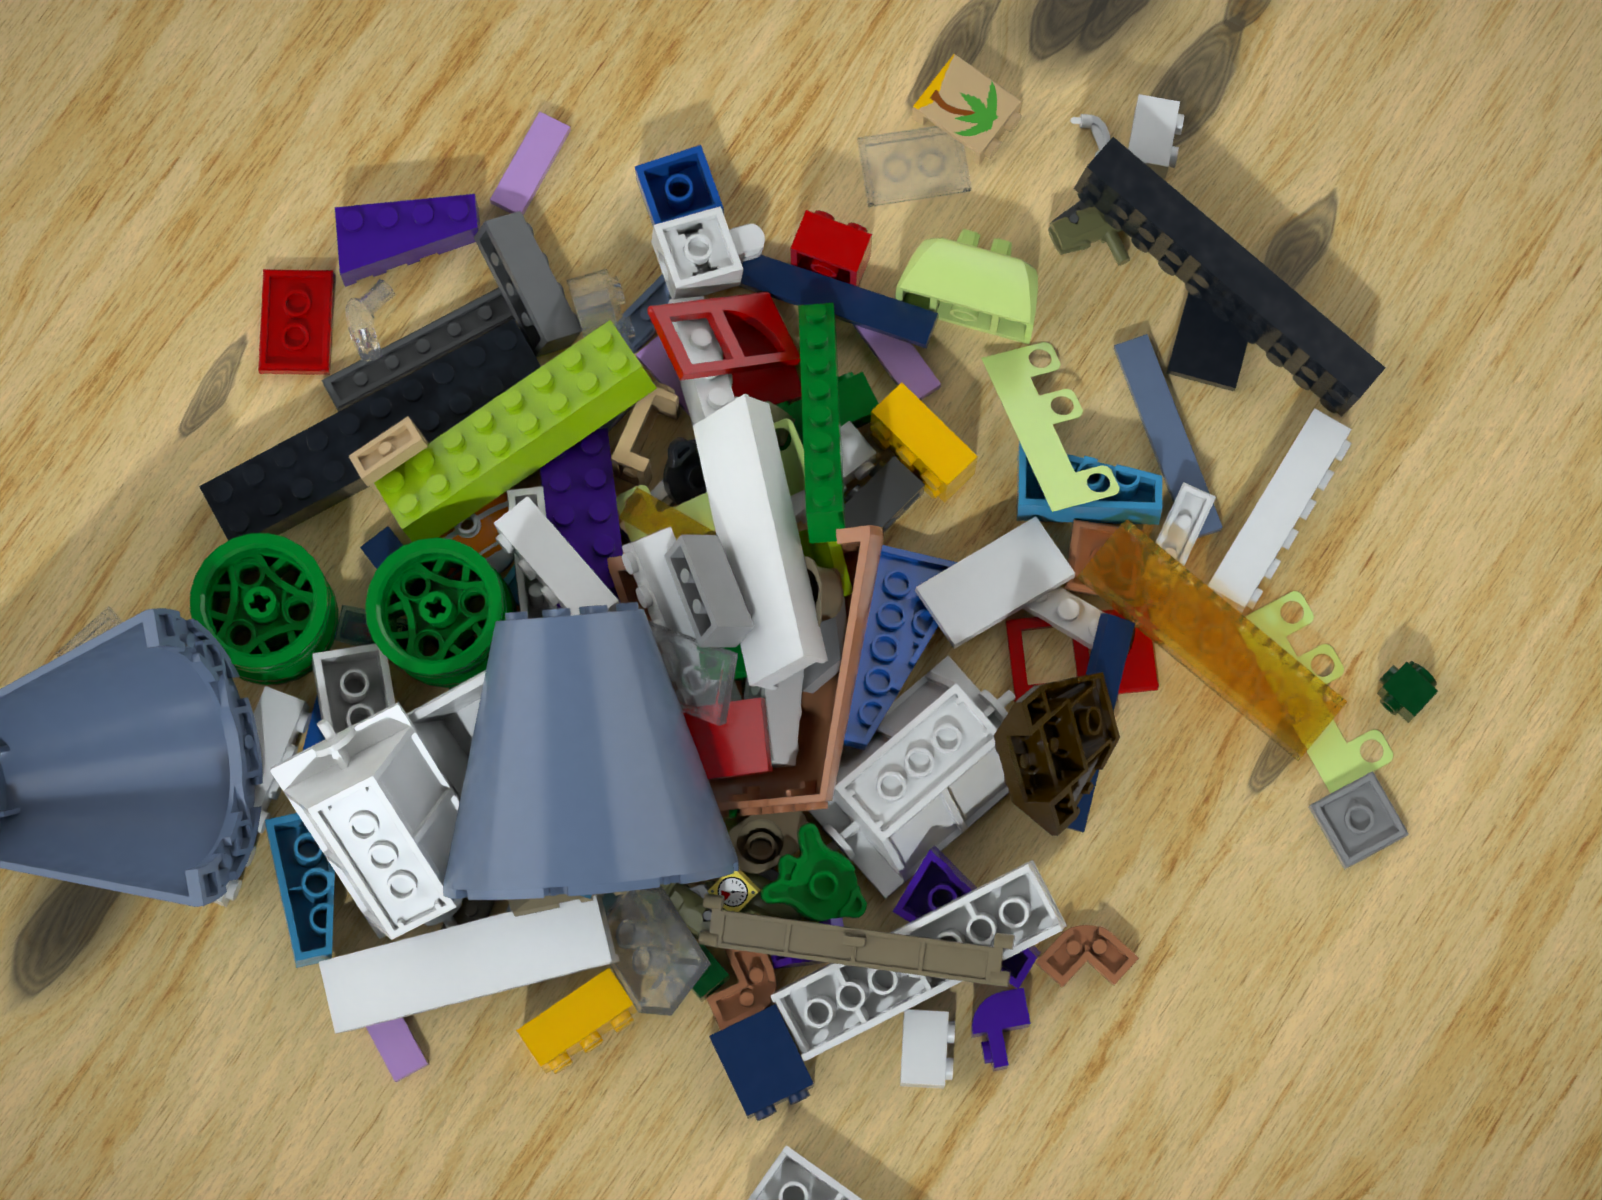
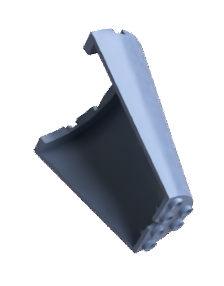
[443,602,739,900]
[0,608,263,907]

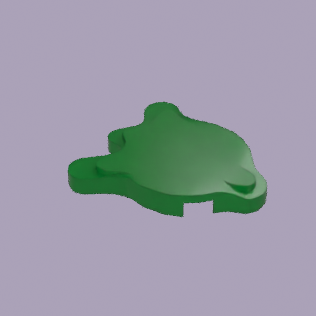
[761,823,867,922]

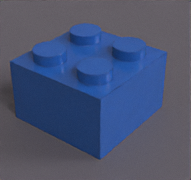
[634,145,724,226]

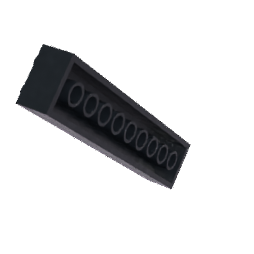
[1074,137,1386,417]
[199,319,541,541]

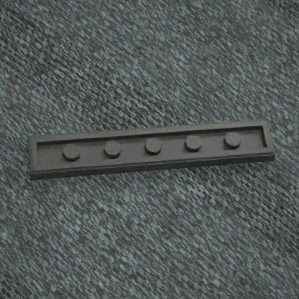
[321,287,516,412]

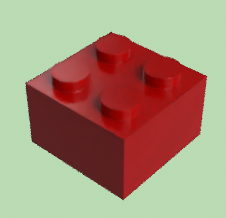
[790,210,872,287]

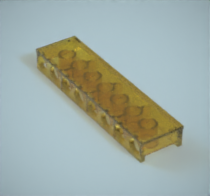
[1076,520,1347,761]

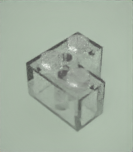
[566,269,635,349]

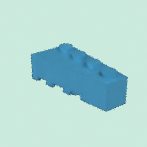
[1017,441,1162,525]
[265,813,335,968]

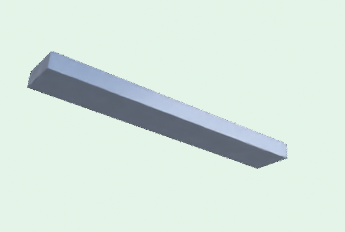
[1114,334,1223,539]

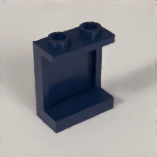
[709,1004,814,1121]

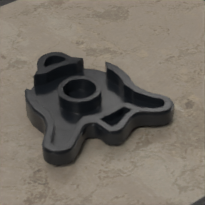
[663,437,707,506]

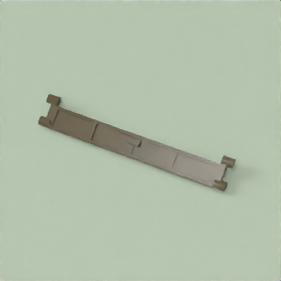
[699,893,1015,987]

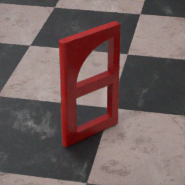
[647,292,800,381]
[1005,606,1159,703]

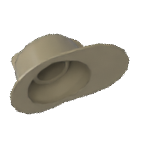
[804,557,844,627]
[729,811,808,874]

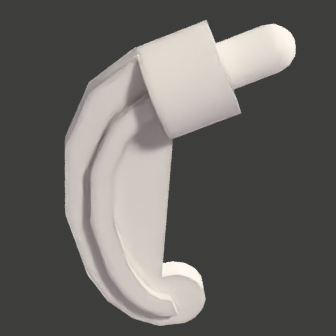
[1070,114,1110,156]

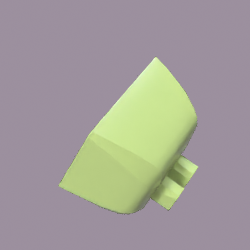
[895,229,1038,345]

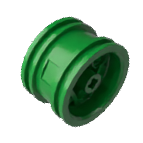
[190,533,339,685]
[365,537,517,688]

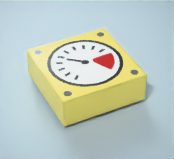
[708,869,760,912]

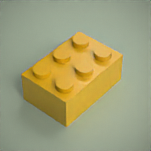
[870,382,978,503]
[516,968,637,1074]

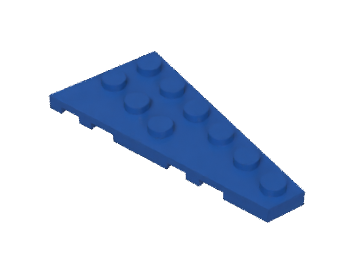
[844,545,958,750]

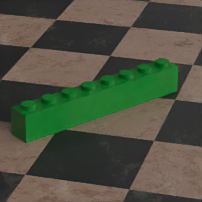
[798,303,846,543]

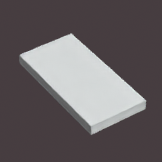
[915,516,1075,649]

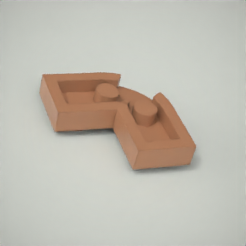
[1035,925,1139,988]
[706,949,776,1030]

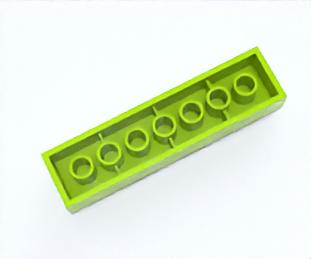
[374,320,657,542]

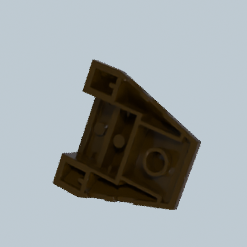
[994,672,1120,836]

